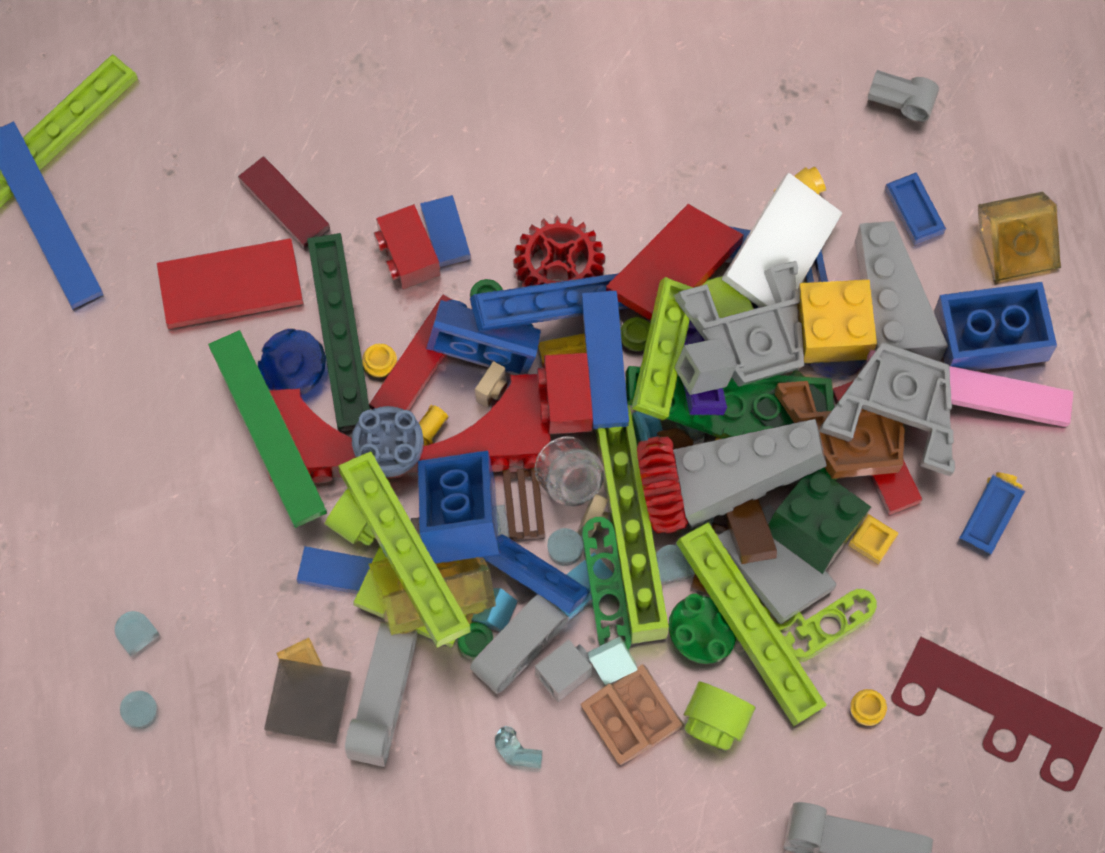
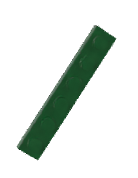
[307,233,370,432]

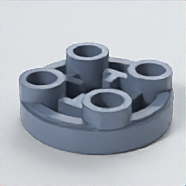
[352,406,424,477]

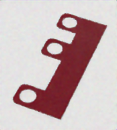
[891,636,1103,791]

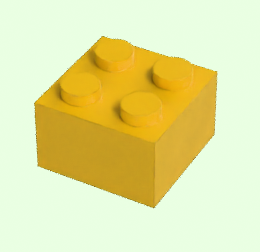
[797,279,877,363]

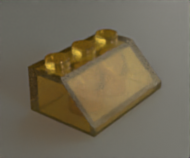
[368,557,496,635]

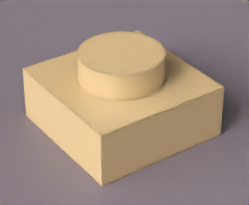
[475,361,508,408]
[576,494,609,538]

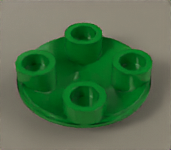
[668,593,736,664]

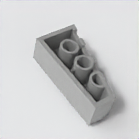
[855,221,948,361]
[674,419,827,529]

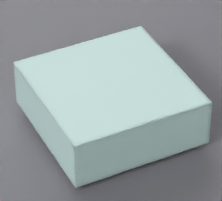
[588,637,638,686]

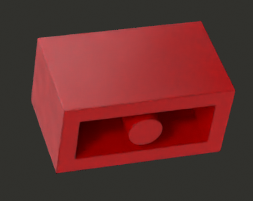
[373,204,441,290]
[537,353,593,434]

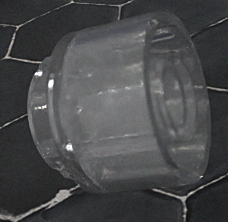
[535,437,604,507]

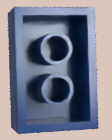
[934,282,1057,371]
[418,450,499,564]

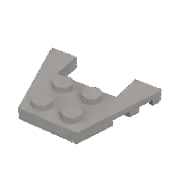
[674,261,804,386]
[819,342,955,476]

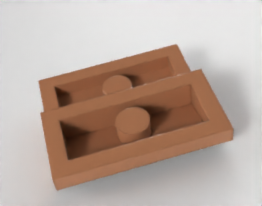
[580,664,685,765]

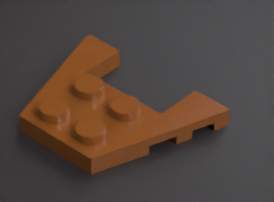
[774,381,905,479]

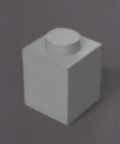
[674,338,737,395]
[535,639,592,702]

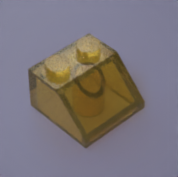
[977,191,1061,281]

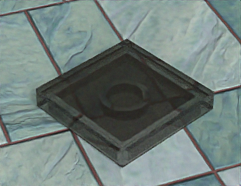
[264,658,352,745]

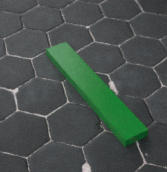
[208,330,327,528]

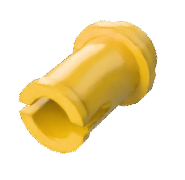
[419,405,449,446]

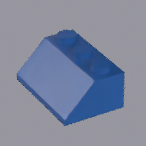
[426,300,541,375]

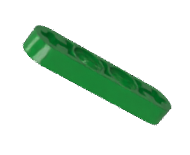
[582,517,631,650]

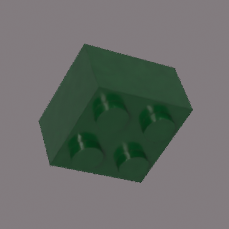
[768,470,871,574]

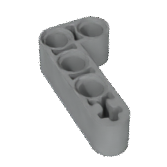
[345,623,417,767]
[784,802,933,853]

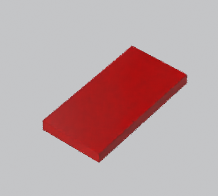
[606,204,744,320]
[156,238,304,329]

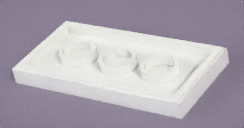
[722,173,842,308]

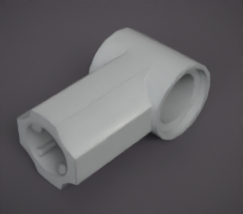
[867,70,939,121]

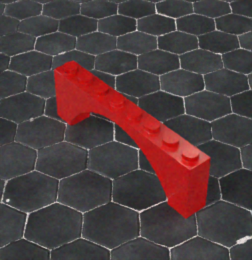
[267,374,551,483]

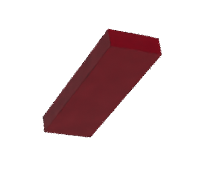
[238,156,330,249]

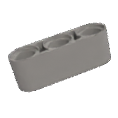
[470,594,569,694]

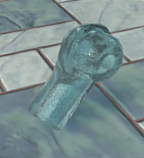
[494,726,543,769]

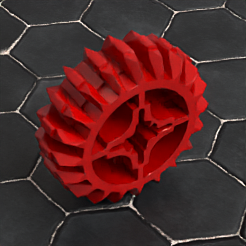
[513,215,606,287]
[637,436,688,534]

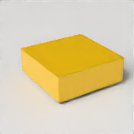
[848,514,899,565]

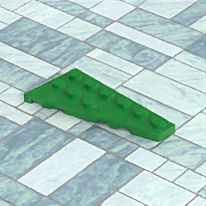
[625,366,837,480]

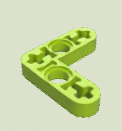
[753,589,877,662]

